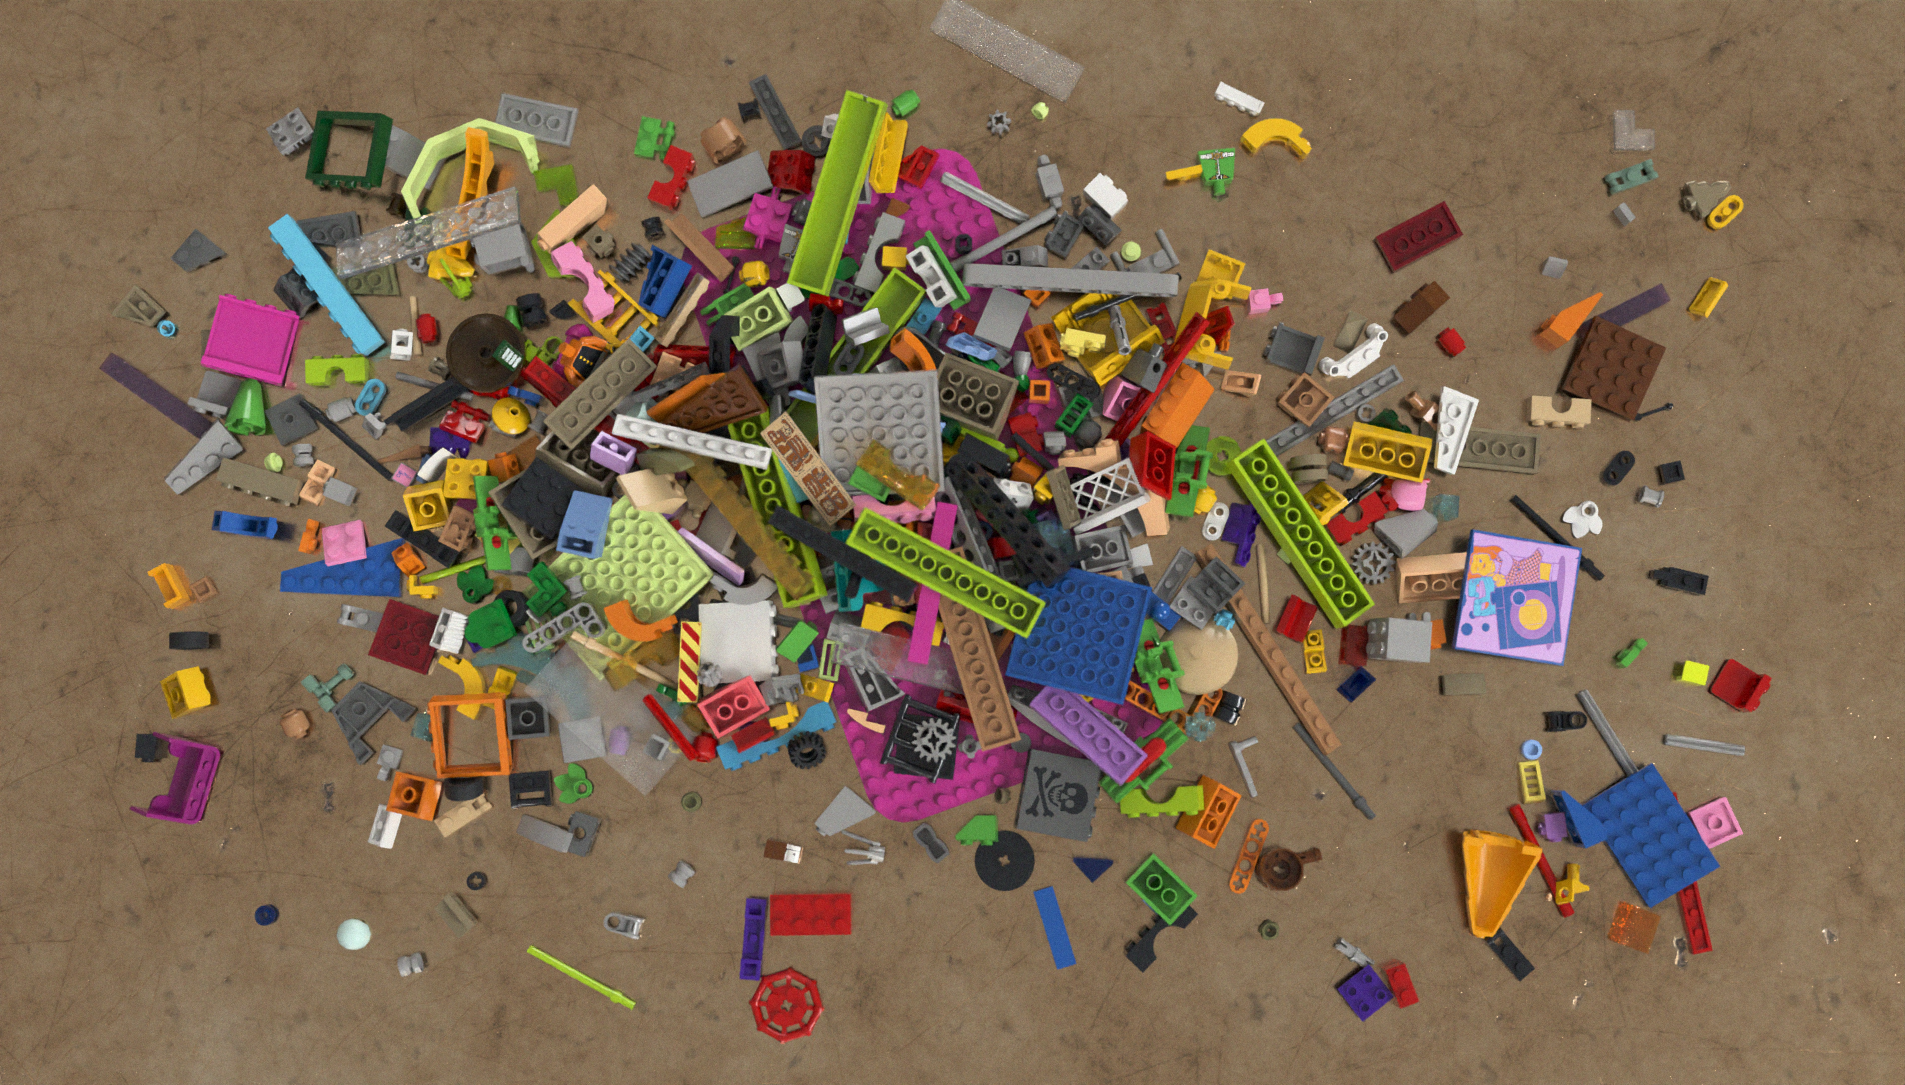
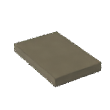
[1046,465,1081,530]

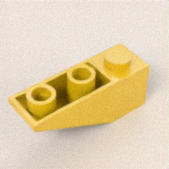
[1032,474,1054,506]

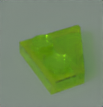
[715,216,756,250]

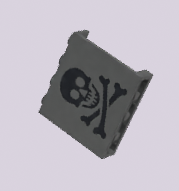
[1014,749,1104,842]

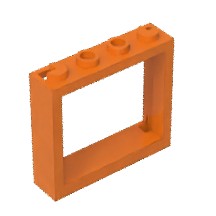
[427,692,513,778]

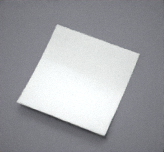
[417,448,458,482]

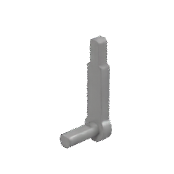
[1229,736,1258,798]

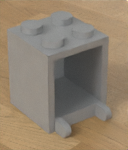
[470,217,535,275]
[1366,612,1432,663]

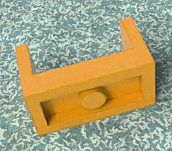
[147,563,190,609]

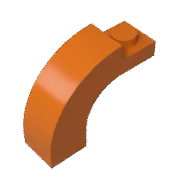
[890,328,938,376]
[603,599,678,642]

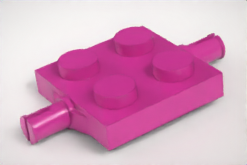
[743,187,792,249]

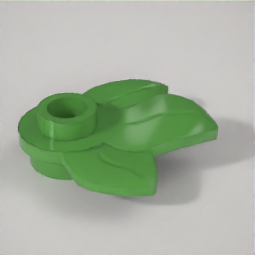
[554,763,592,804]

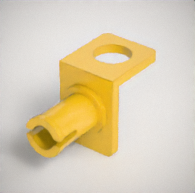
[1556,863,1589,904]

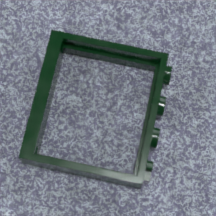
[305,110,393,190]

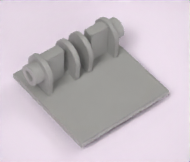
[266,107,314,155]
[1170,576,1214,630]

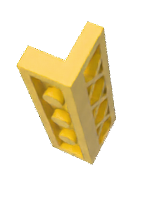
[869,112,908,193]

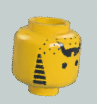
[739,261,770,287]

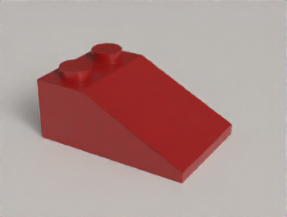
[1129,431,1176,501]

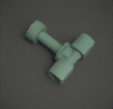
[300,663,354,713]

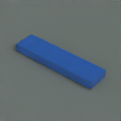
[1033,886,1076,970]

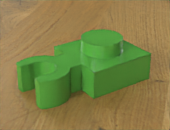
[1615,638,1648,668]

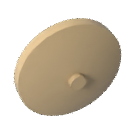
[1159,618,1238,695]

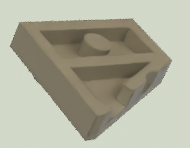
[111,285,166,327]

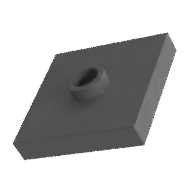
[265,393,319,447]

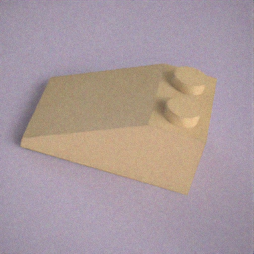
[616,468,688,514]

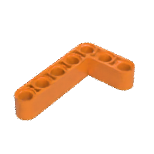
[1125,681,1223,737]

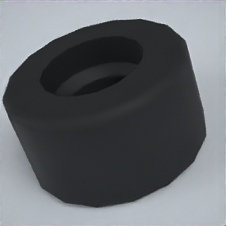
[493,590,530,626]

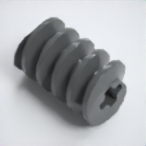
[608,243,652,284]

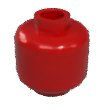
[692,732,718,763]

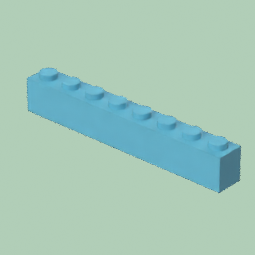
[268,214,385,356]

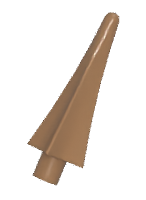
[378,444,431,463]

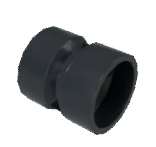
[516,293,547,327]
[1213,690,1247,726]

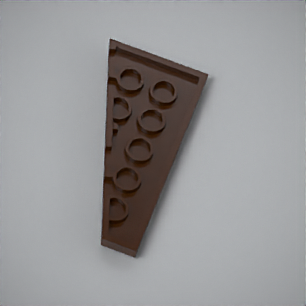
[659,364,768,433]

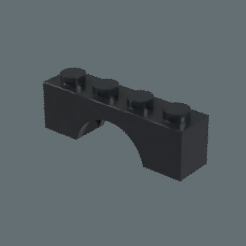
[1124,905,1198,973]

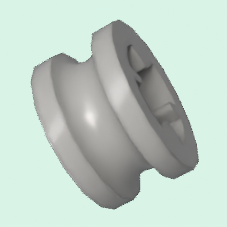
[1356,404,1376,423]

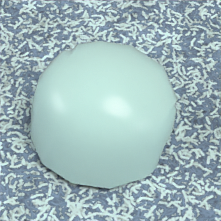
[336,919,371,950]

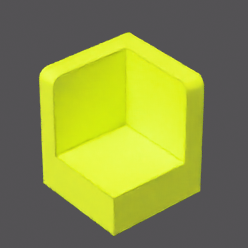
[1676,660,1709,686]

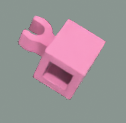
[1246,288,1283,315]

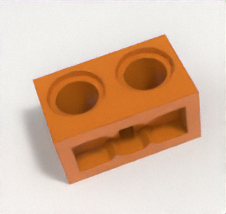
[1023,323,1065,369]

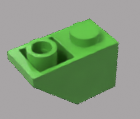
[956,815,998,845]

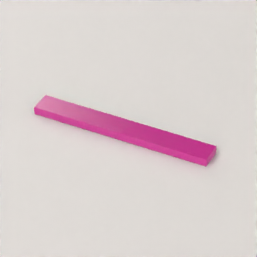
[908,502,958,665]

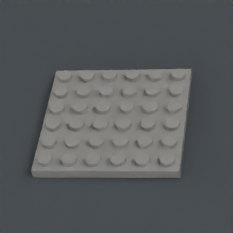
[814,370,945,496]

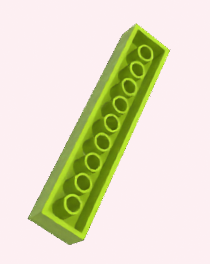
[727,406,828,608]
[1225,439,1375,629]
[845,507,1046,638]

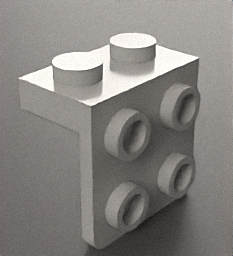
[188,371,242,419]

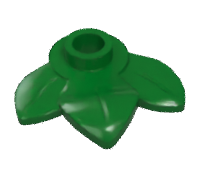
[968,354,1000,372]
[457,565,494,604]

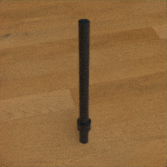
[1073,272,1182,322]
[299,398,393,481]
[1011,432,1101,512]
[1511,495,1605,581]

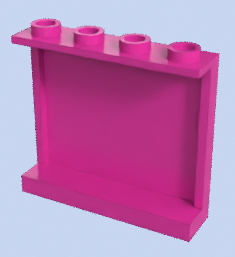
[201,293,300,387]

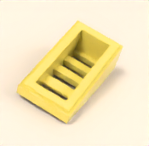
[1518,760,1546,804]

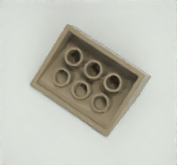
[937,353,1019,441]
[535,429,621,497]
[488,469,561,560]

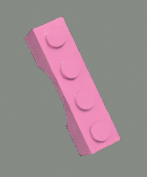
[551,241,615,323]
[852,492,936,523]

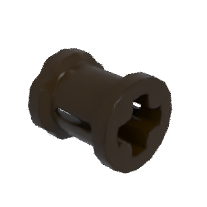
[386,192,405,217]

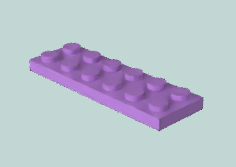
[1029,686,1148,786]

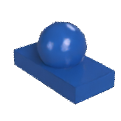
[1146,592,1181,631]

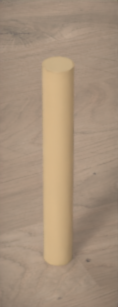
[408,296,422,356]

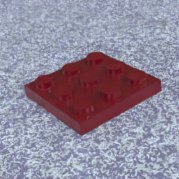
[368,599,439,675]

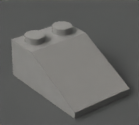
[385,125,447,190]
[1063,525,1133,573]

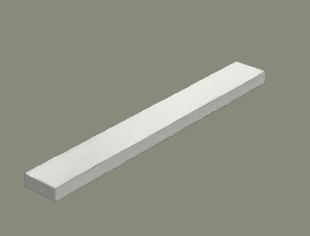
[612,414,772,469]

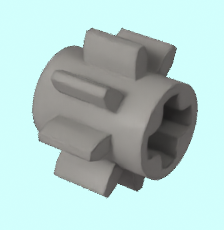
[987,110,1011,136]
[697,662,722,687]

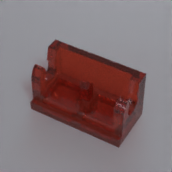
[1339,624,1369,667]

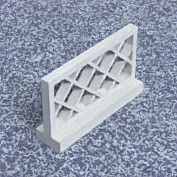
[1071,458,1151,535]

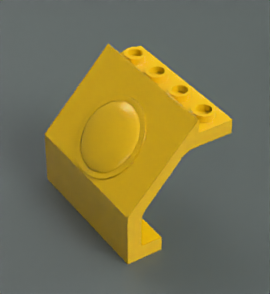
[1051,293,1165,386]

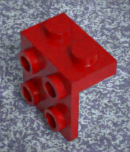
[767,150,815,194]
[1710,659,1772,712]

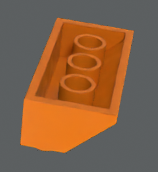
[1140,363,1215,449]
[646,373,726,423]

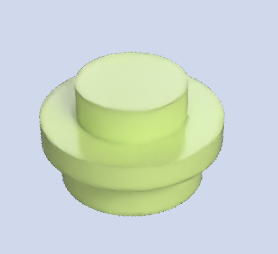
[1121,242,1141,262]
[264,453,283,473]

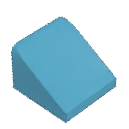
[629,325,655,352]

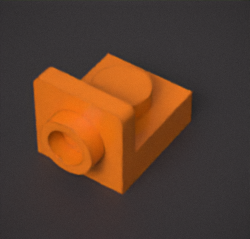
[391,542,425,578]

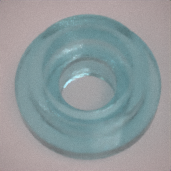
[664,701,683,719]

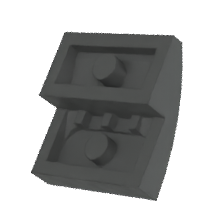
[1187,556,1245,614]

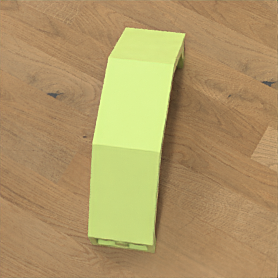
[401,118,540,222]

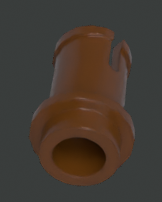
[1296,847,1322,864]

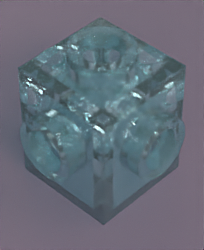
[1185,712,1215,741]

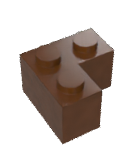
[1394,280,1450,334]

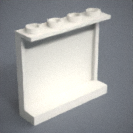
[698,600,779,684]

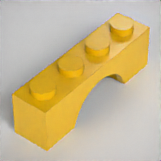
[861,601,944,647]

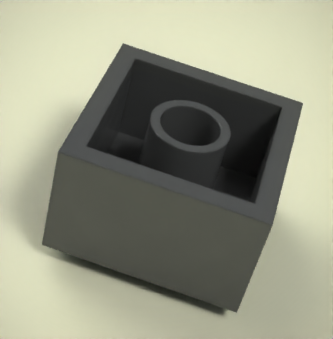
[505,695,551,740]

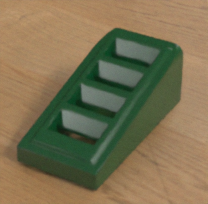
[492,340,524,372]

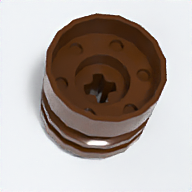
[1256,848,1304,891]

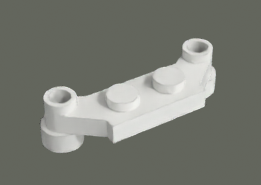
[1319,323,1388,378]

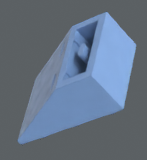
[556,490,613,559]

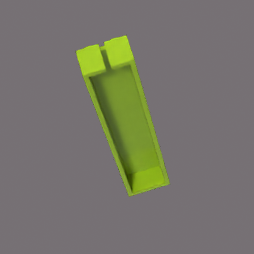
[787,90,888,296]
[786,267,927,443]

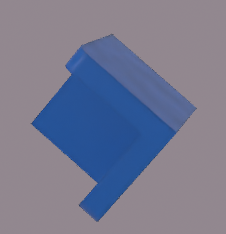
[797,644,820,673]

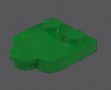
[464,599,517,648]

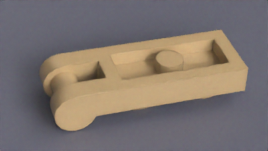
[434,792,492,837]

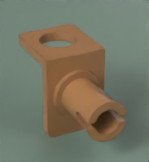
[1405,391,1439,431]

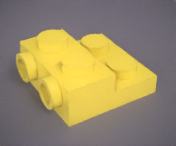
[1060,328,1106,357]

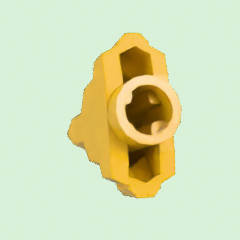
[427,242,475,280]

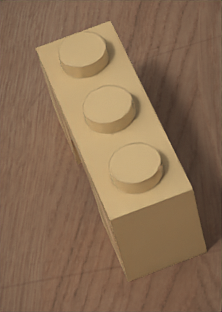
[1526,396,1592,429]

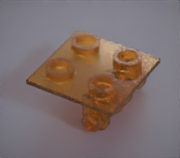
[1610,902,1661,954]

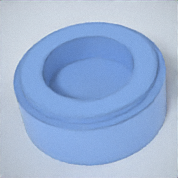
[1520,740,1542,760]

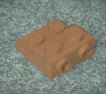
[1277,372,1335,428]

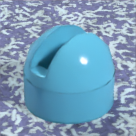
[157,320,175,336]

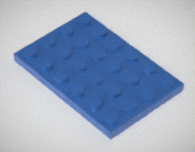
[1582,763,1720,908]

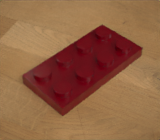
[1374,201,1463,272]

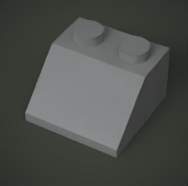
[757,341,803,390]

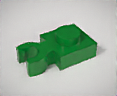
[656,684,690,707]

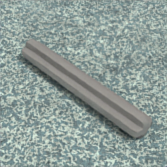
[1664,734,1745,756]

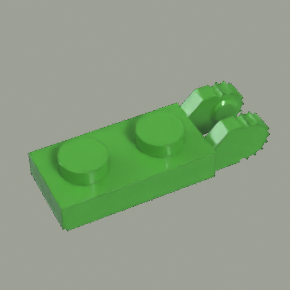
[700,283,754,326]

